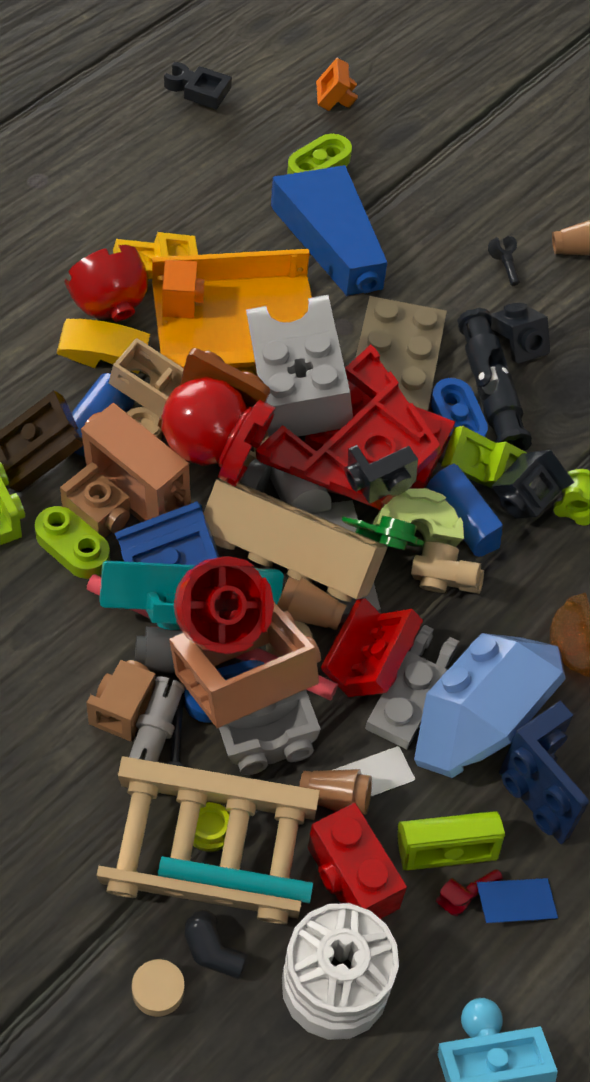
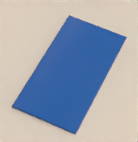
[476,878,558,923]

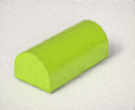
[398,811,505,870]

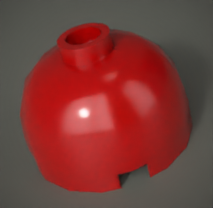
[65,244,148,322]
[173,556,274,654]

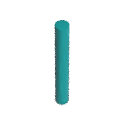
[158,856,313,903]

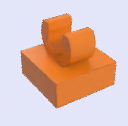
[316,58,358,111]

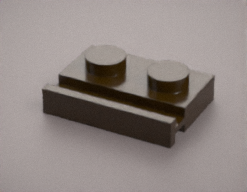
[0,390,83,492]

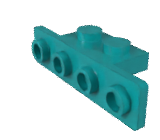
[99,561,284,630]

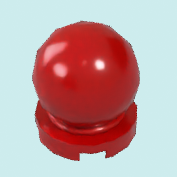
[161,376,276,487]

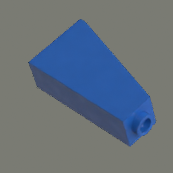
[271,165,387,296]

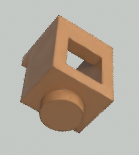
[60,462,130,538]
[87,660,155,742]

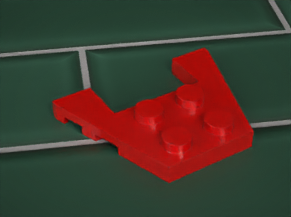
[256,344,441,510]

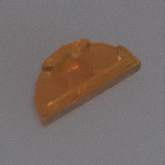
[550,593,590,677]

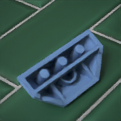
[414,633,566,778]

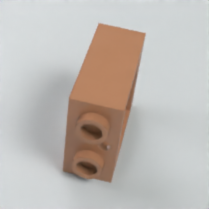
[81,403,191,522]
[169,602,321,728]

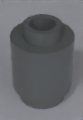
[135,626,183,674]

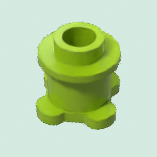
[554,469,590,526]

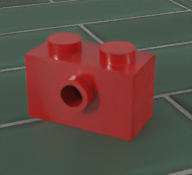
[307,803,407,919]

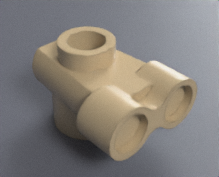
[411,542,484,594]

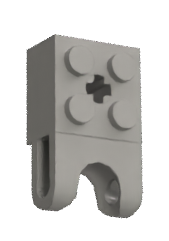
[246,295,353,437]

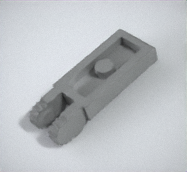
[365,625,460,750]

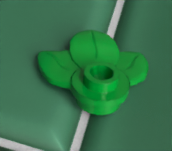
[342,516,424,551]

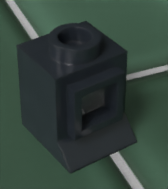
[491,450,575,519]

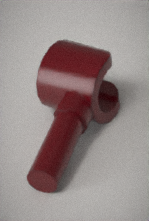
[436,869,503,916]

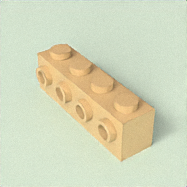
[204,479,388,602]

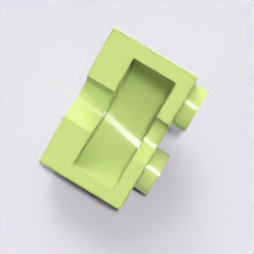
[373,488,464,547]

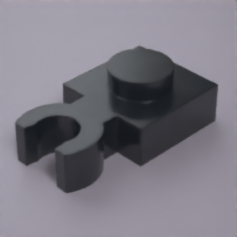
[164,62,232,110]

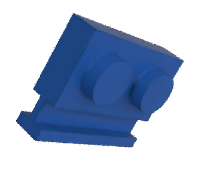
[115,501,219,565]

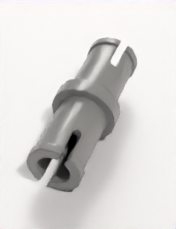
[129,677,185,762]

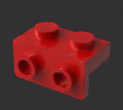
[321,598,423,697]

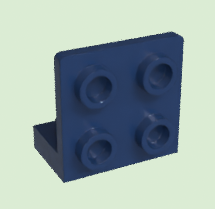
[499,701,589,844]

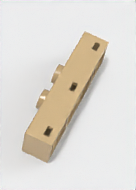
[108,338,269,467]

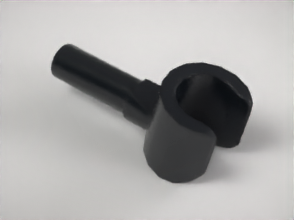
[488,236,520,286]

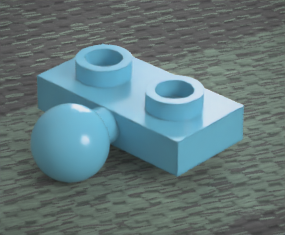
[438,998,558,1082]

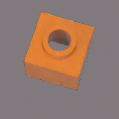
[162,260,204,319]

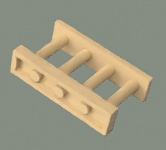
[96,756,320,924]

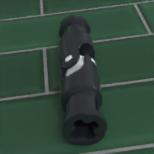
[457,308,532,451]

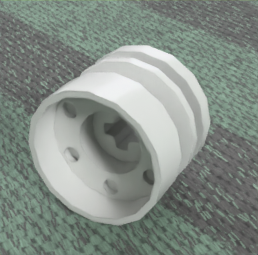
[282,903,399,1040]

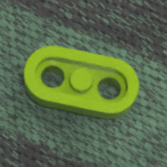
[287,134,352,174]
[35,506,110,579]

